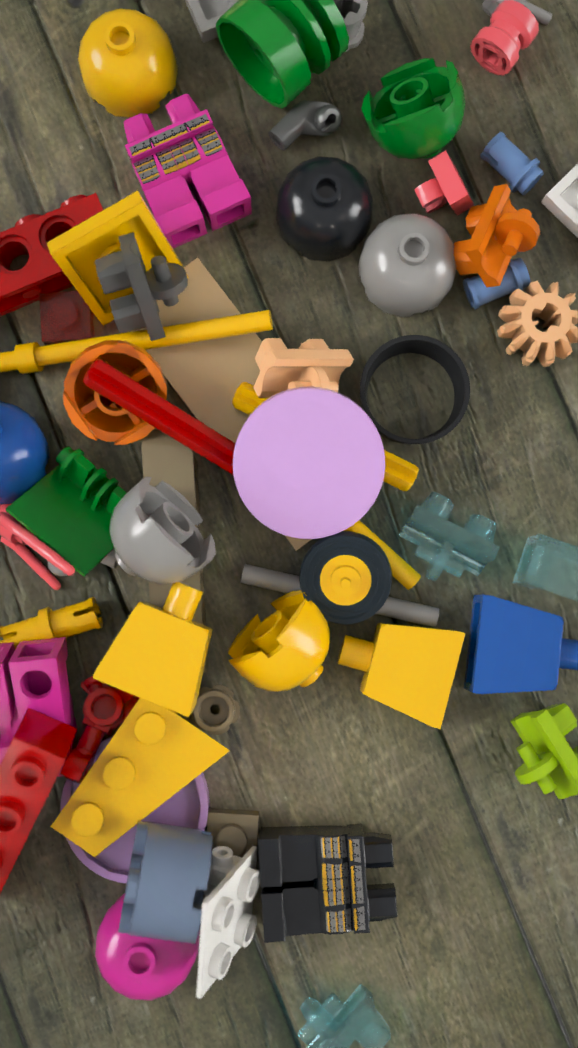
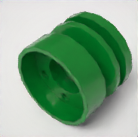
[216,0,349,109]

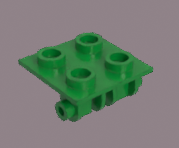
[6,446,127,577]

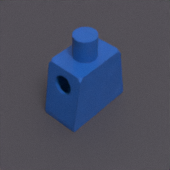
[464,595,578,694]

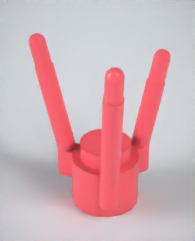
[0,503,75,590]

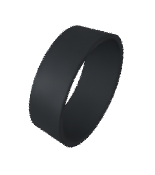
[360,335,470,444]

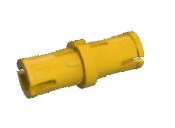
[0,597,103,650]

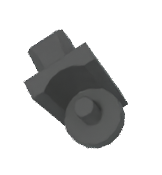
[95,232,188,341]

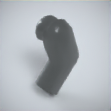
[268,101,342,151]

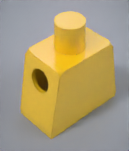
[92,582,212,717]
[337,623,466,729]

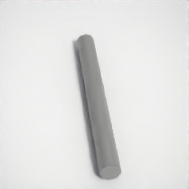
[241,564,439,627]

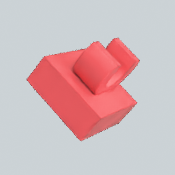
[414,150,475,216]

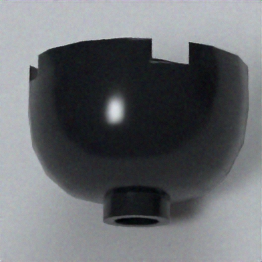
[276,156,373,262]

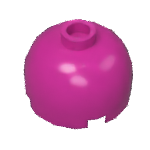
[95,893,200,1001]

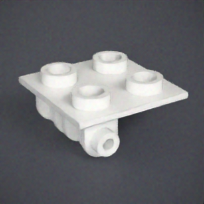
[196,846,260,999]

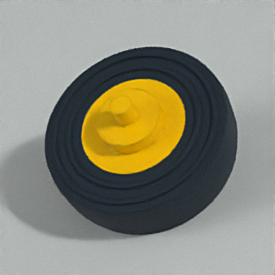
[299,531,392,624]

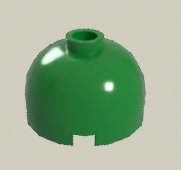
[361,58,466,159]

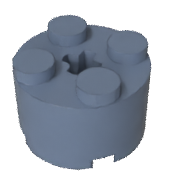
[118,821,213,944]

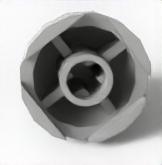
[358,213,457,317]
[110,477,216,585]

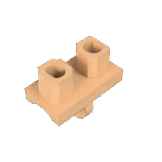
[253,338,354,398]

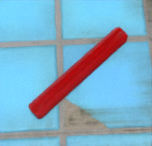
[83,359,236,475]

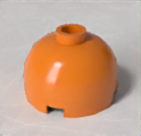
[63,340,167,445]

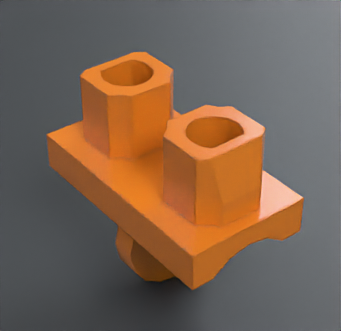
[453,184,541,288]

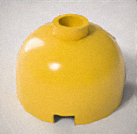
[78,8,178,118]
[228,590,330,692]

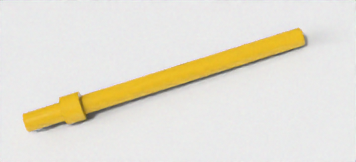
[0,310,273,374]

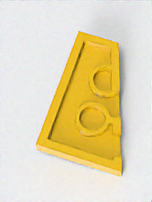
[51,698,230,857]

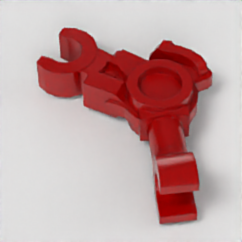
[60,676,177,784]

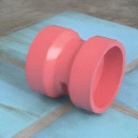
[470,0,539,76]

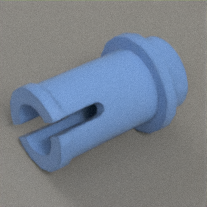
[480,132,544,195]
[463,258,530,310]

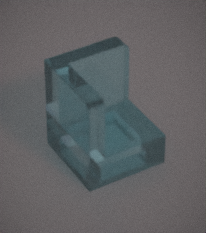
[513,534,578,601]

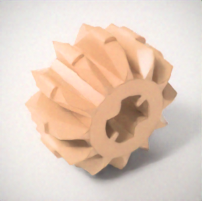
[497,280,578,367]

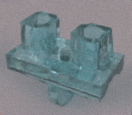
[398,492,500,582]
[297,984,391,1048]

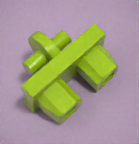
[510,703,578,799]

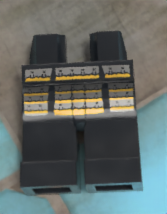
[258,824,398,943]

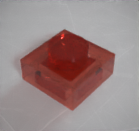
[39,291,94,345]

